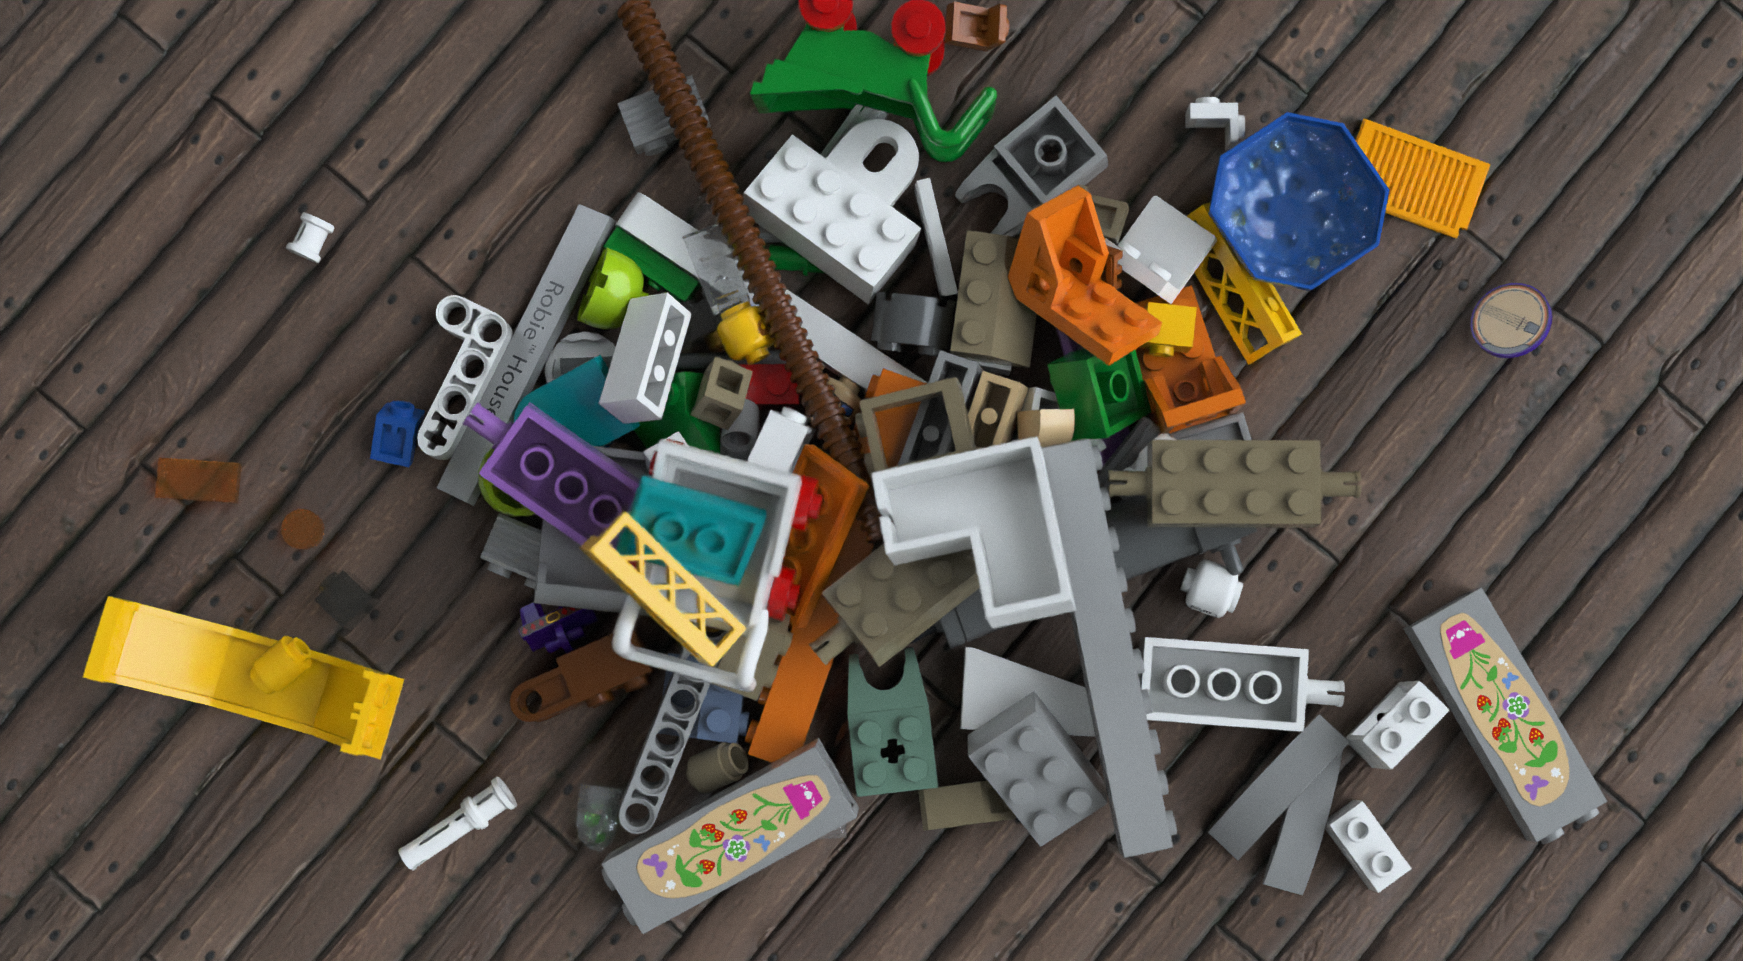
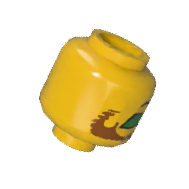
[717,301,776,365]

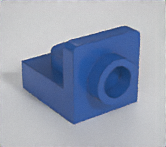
[370,401,425,468]

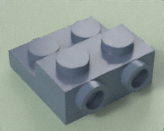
[658,653,750,744]

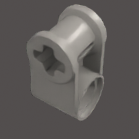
[720,399,760,462]

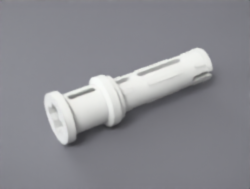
[398,776,517,871]

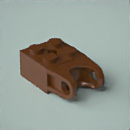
[510,627,658,722]

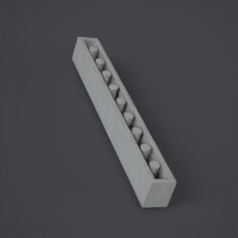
[1041,438,1177,858]

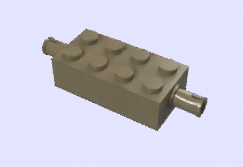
[1107,440,1361,528]
[809,544,980,667]

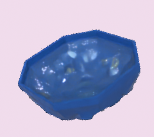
[1208,112,1389,291]

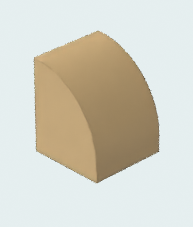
[1017,409,1075,447]

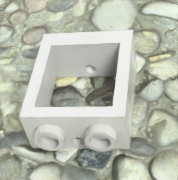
[747,407,816,474]
[1345,681,1450,770]

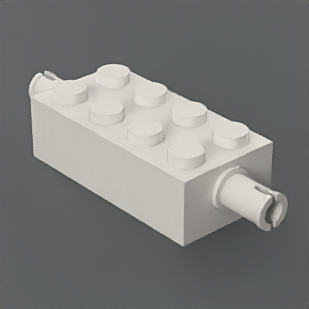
[1138,637,1345,732]

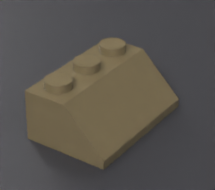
[950,230,1037,368]

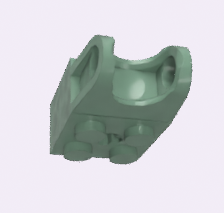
[847,647,938,797]

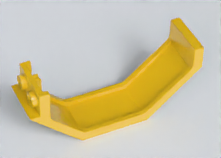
[83,596,405,759]

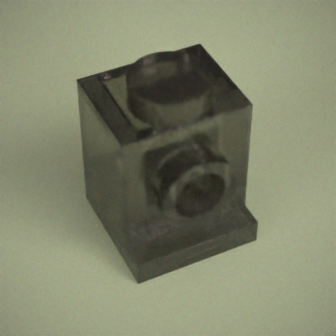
[681,288,722,352]

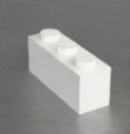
[599,293,692,424]

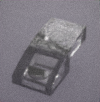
[682,224,751,316]

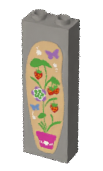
[1403,587,1608,844]
[602,738,859,934]

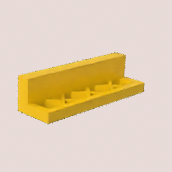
[1187,202,1302,365]
[580,511,747,667]

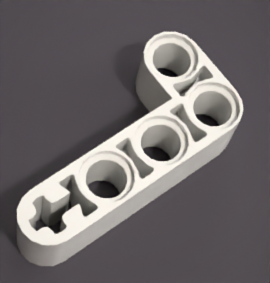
[417,295,513,460]

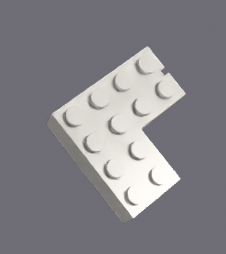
[871,436,1076,629]

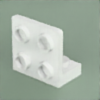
[1105,196,1217,304]

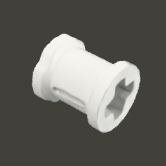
[286,212,335,263]

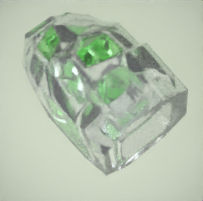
[576,784,623,851]

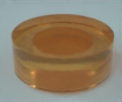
[281,509,324,550]

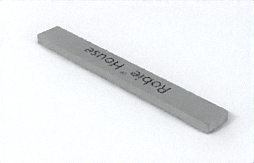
[437,204,616,506]

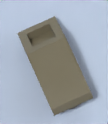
[918,781,1016,831]

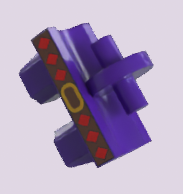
[518,602,598,654]

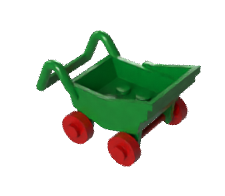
[750,0,997,162]

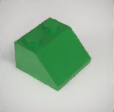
[1048,348,1152,441]
[634,372,720,455]

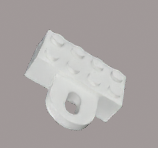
[743,119,921,305]

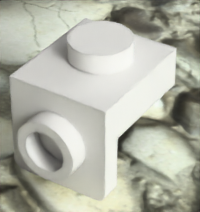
[1185,97,1245,150]

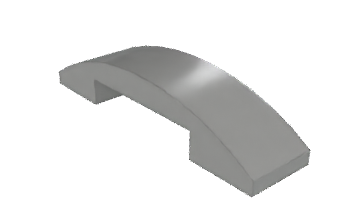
[1208,714,1350,860]
[1262,727,1343,896]

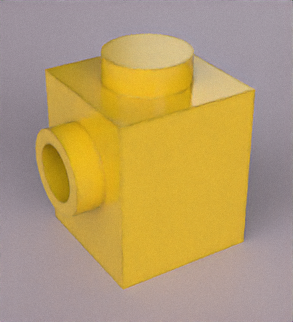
[1140,302,1197,357]

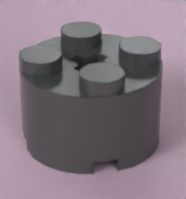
[871,292,956,357]

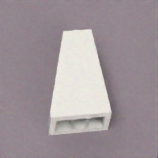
[960,647,1095,737]

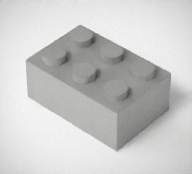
[968,691,1108,847]

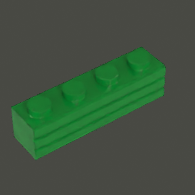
[603,226,701,306]

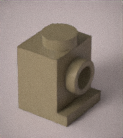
[690,356,753,430]

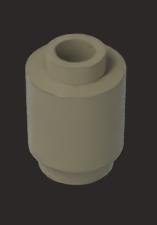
[686,742,748,794]

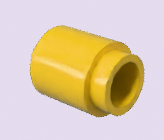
[250,636,312,694]

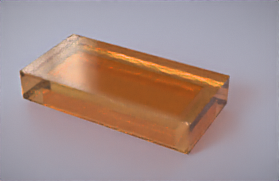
[155,458,242,504]

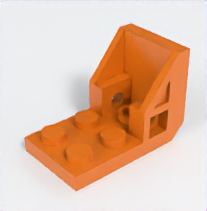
[1008,185,1162,366]
[1135,285,1246,436]

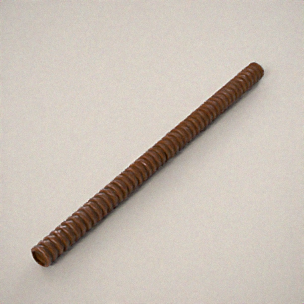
[617,0,894,544]

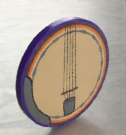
[1470,283,1552,358]

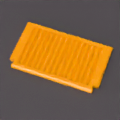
[1342,118,1490,239]

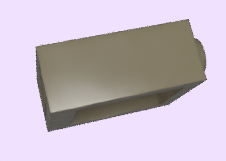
[855,377,976,478]

